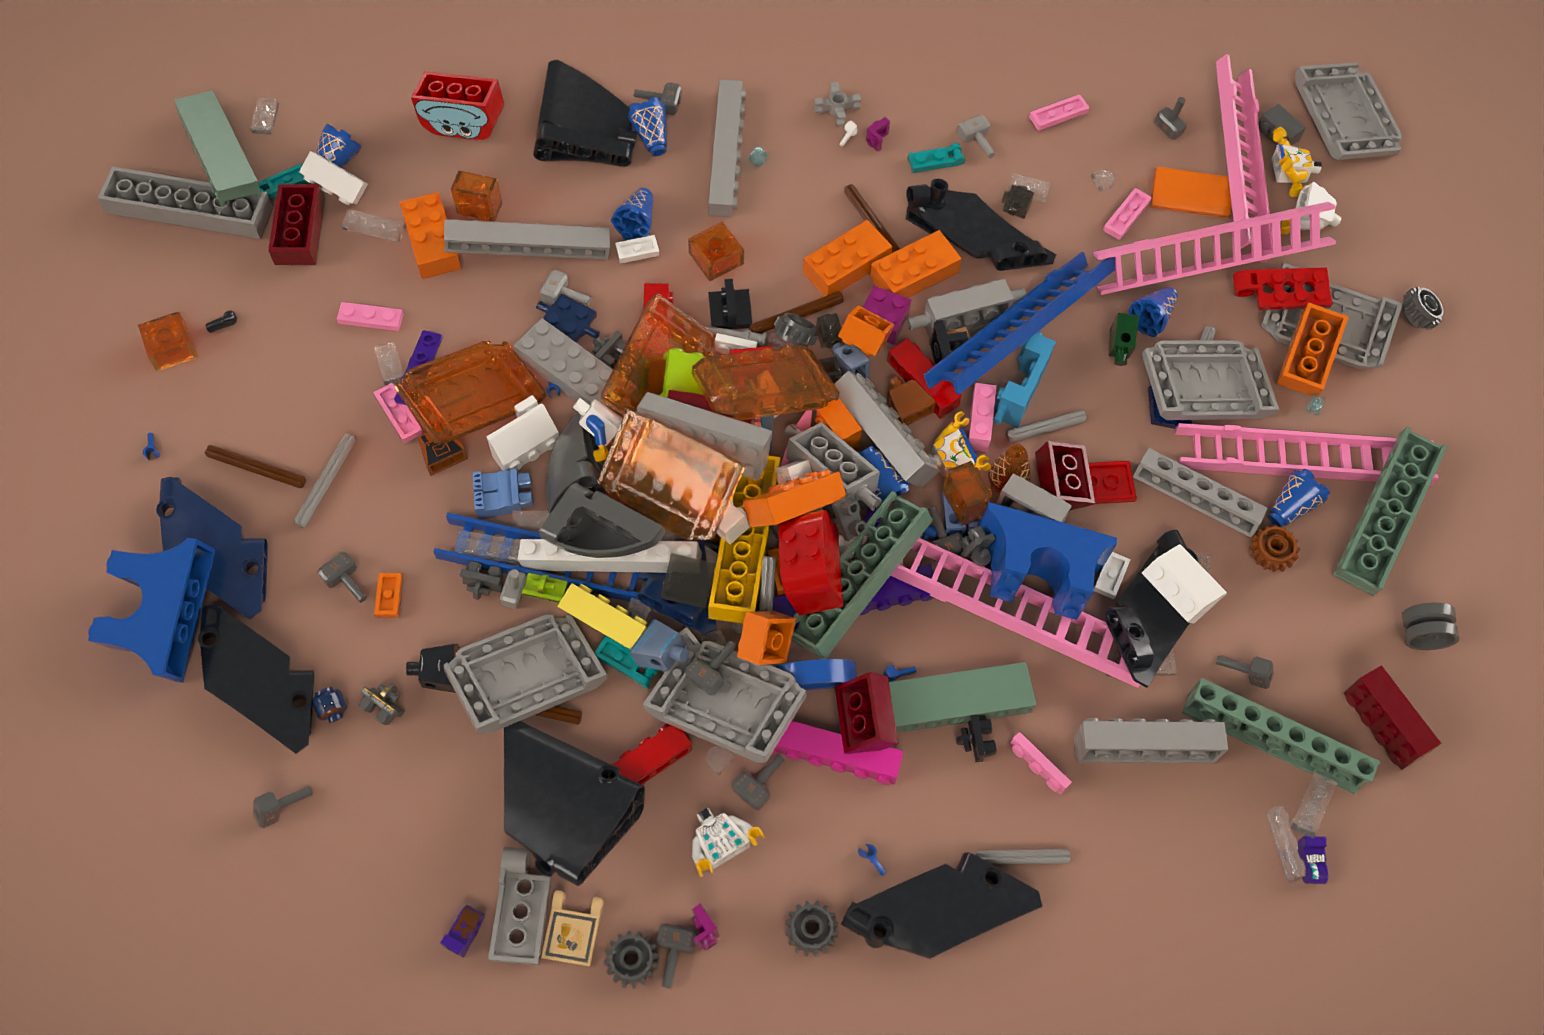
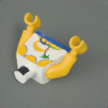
[1272,127,1322,184]
[931,412,991,480]

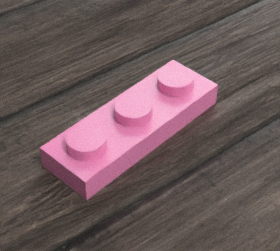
[1029,94,1089,131]
[1103,188,1152,240]
[336,302,404,331]
[373,383,424,444]
[1010,732,1072,794]

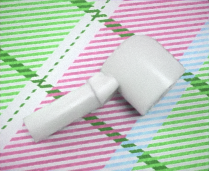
[839,121,857,147]

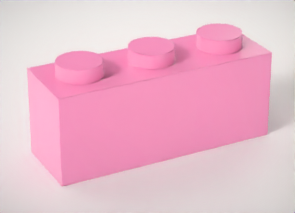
[967,383,996,453]

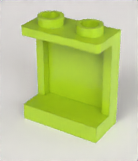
[659,348,710,398]

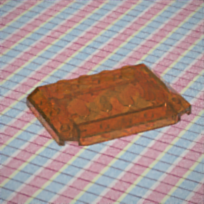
[601,293,715,423]
[395,341,547,444]
[691,345,840,420]
[597,409,745,540]

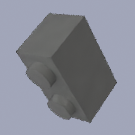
[1258,103,1306,146]

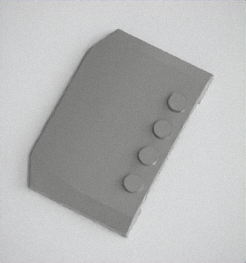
[1296,63,1402,160]
[1261,263,1403,369]
[1142,341,1279,420]
[444,615,607,734]
[643,641,807,763]

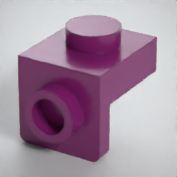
[866,117,890,152]

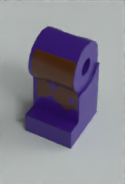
[440,905,485,958]

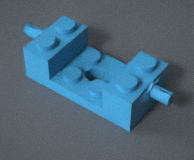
[993,331,1056,428]

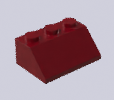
[1035,441,1095,511]
[835,672,898,754]

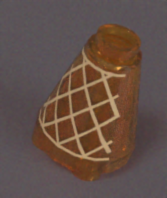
[988,444,1031,493]

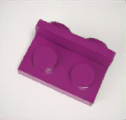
[691,903,720,950]

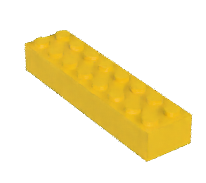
[708,455,781,624]

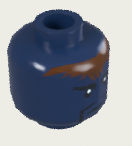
[312,687,347,723]

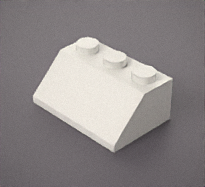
[487,403,559,471]
[1142,544,1227,624]

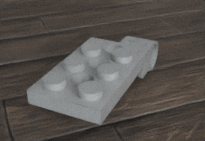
[488,847,551,966]

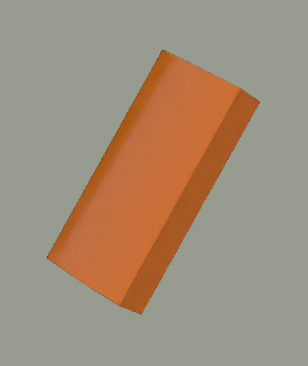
[1151,166,1232,218]

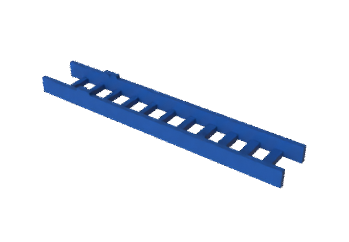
[924,252,1115,394]
[433,513,676,606]

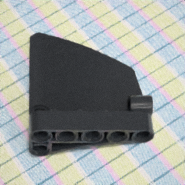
[533,60,637,167]
[504,721,645,886]

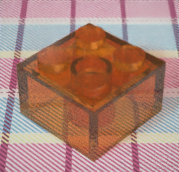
[451,170,502,222]
[688,221,744,281]
[138,311,198,371]
[942,461,992,526]

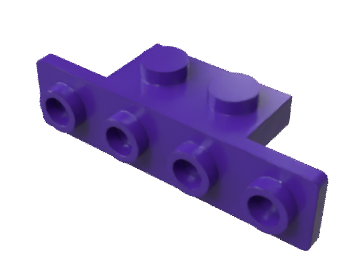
[394,330,443,407]

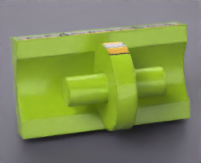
[522,573,568,603]

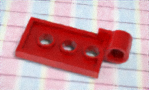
[1232,267,1333,310]

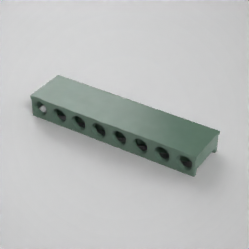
[174,91,261,207]
[1333,426,1448,596]
[791,491,933,659]
[889,662,1037,733]
[1182,678,1381,794]

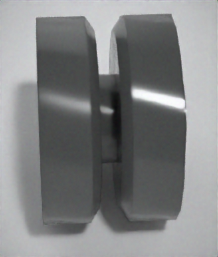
[1402,602,1459,650]

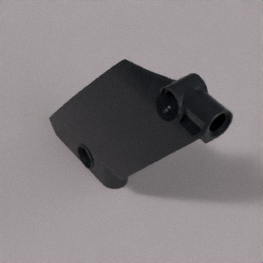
[906,178,1056,271]
[1105,530,1198,688]
[198,605,314,754]
[840,852,1043,959]

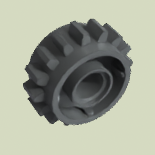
[1402,287,1444,330]
[774,313,819,348]
[785,901,839,957]
[604,931,659,988]

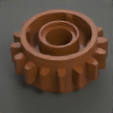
[1249,525,1300,572]

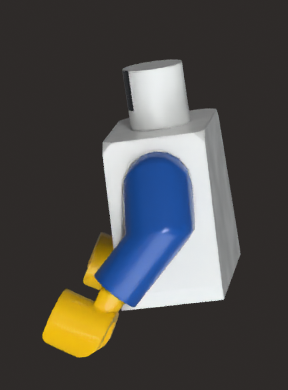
[572,398,623,462]

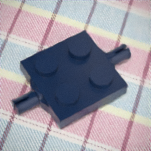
[536,294,600,343]

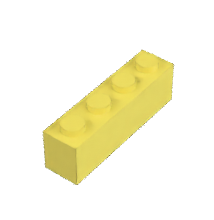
[557,583,648,649]

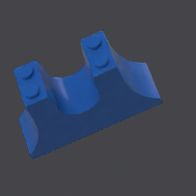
[976,502,1117,620]
[88,538,216,683]

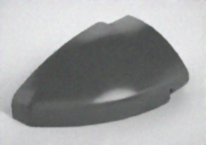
[545,413,607,515]
[540,483,666,558]

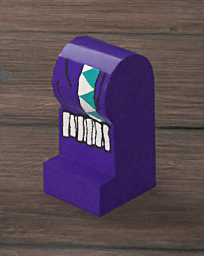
[1296,836,1328,884]

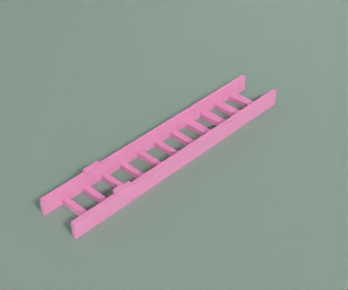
[1216,54,1271,263]
[1093,201,1336,295]
[1175,423,1439,486]
[890,538,1140,688]

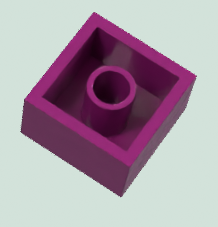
[863,285,912,345]

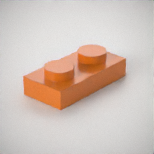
[374,573,403,618]

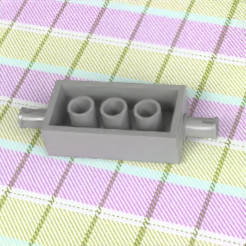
[907,279,1027,339]
[784,422,882,511]

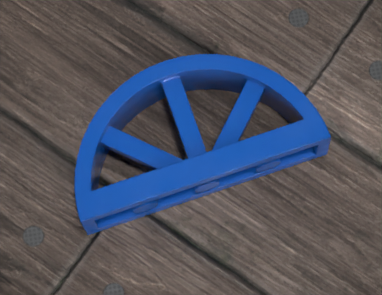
[773,659,857,691]

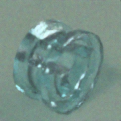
[749,147,768,167]
[1307,394,1325,416]

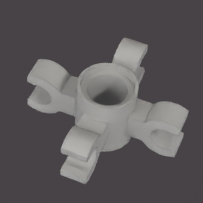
[814,82,861,126]

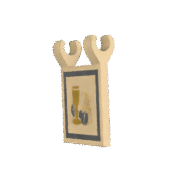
[541,890,604,967]

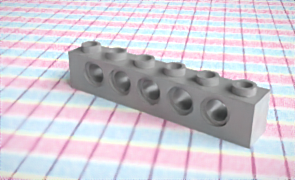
[1133,448,1268,538]

